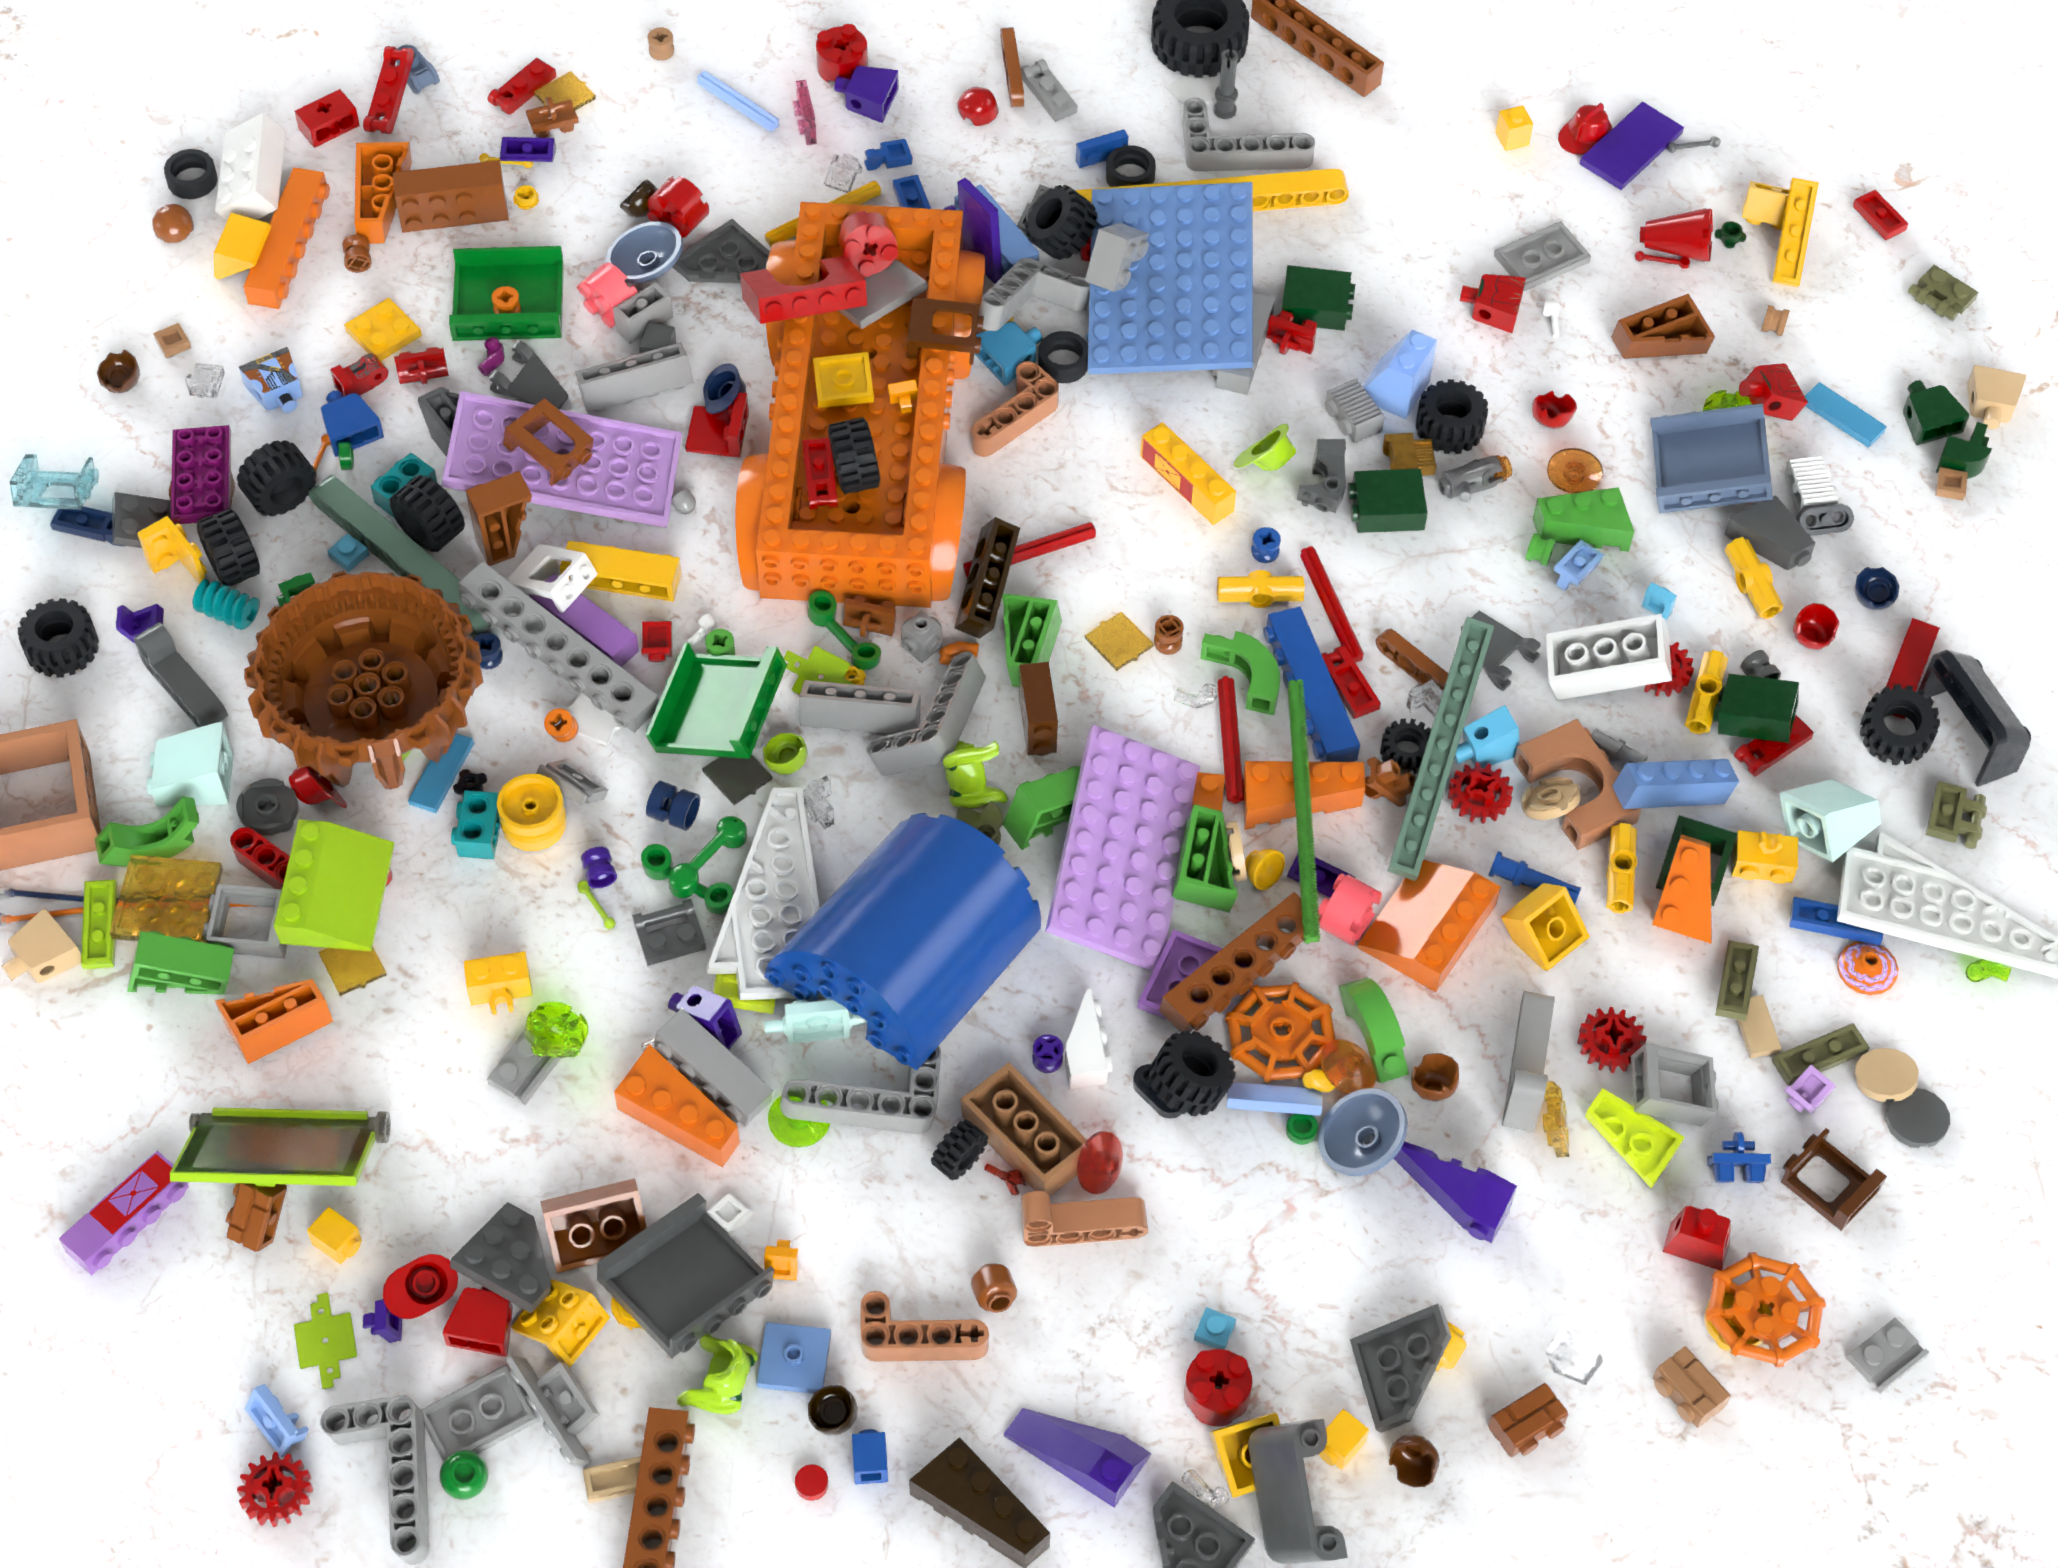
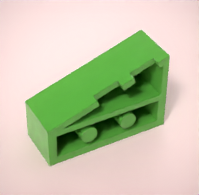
[1533,487,1634,552]
[1002,593,1062,687]
[1002,766,1081,850]
[1172,805,1238,913]
[127,931,234,995]

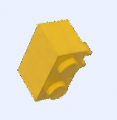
[1742,181,1789,230]
[1732,830,1798,883]
[463,951,533,1015]

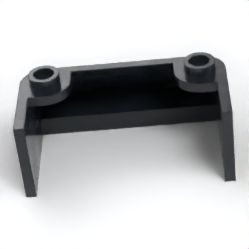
[1917,650,2031,787]

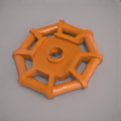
[1224,981,1339,1083]
[1705,1252,1826,1368]

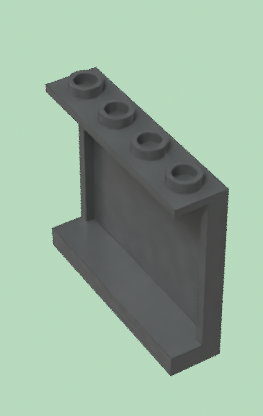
[597,1193,774,1358]

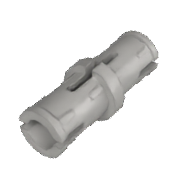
[1591,729,1648,765]

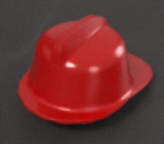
[1558,103,1612,155]
[289,766,347,808]
[382,1254,458,1319]

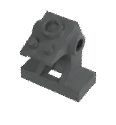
[1297,439,1346,513]

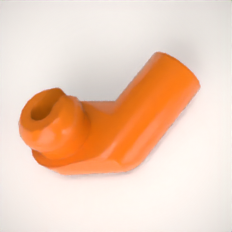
[938,641,979,665]

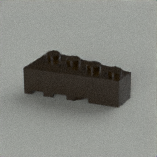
[909,1437,1050,1568]

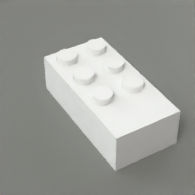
[215,112,286,221]
[1546,614,1672,700]

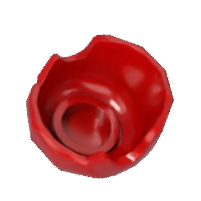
[957,87,999,126]
[1531,391,1577,429]
[1793,603,1840,650]

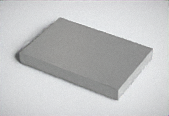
[1494,221,1591,291]
[839,259,928,329]
[421,1364,538,1462]

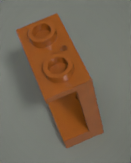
[503,398,594,486]

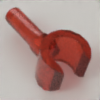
[984,1163,1027,1195]

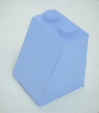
[1363,329,1437,419]

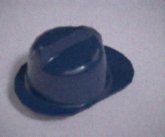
[703,363,746,414]

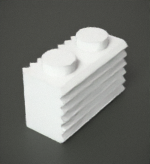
[1784,456,1839,517]

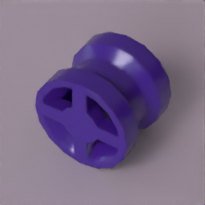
[1032,1034,1064,1073]

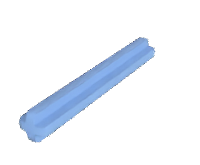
[697,71,779,132]

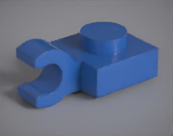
[864,139,913,171]

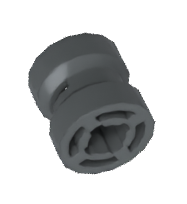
[1740,650,1781,679]

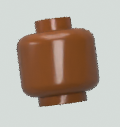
[971,1263,1017,1313]

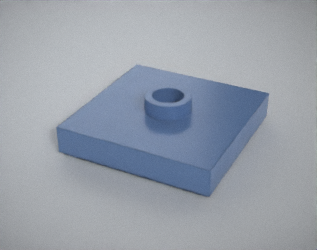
[756,1322,831,1394]

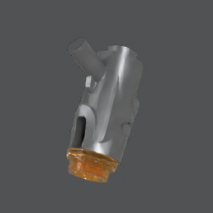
[1438,455,1512,502]

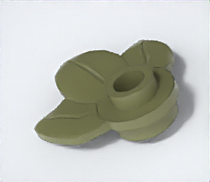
[956,802,1003,845]

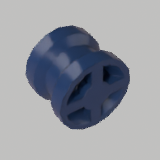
[473,633,503,669]

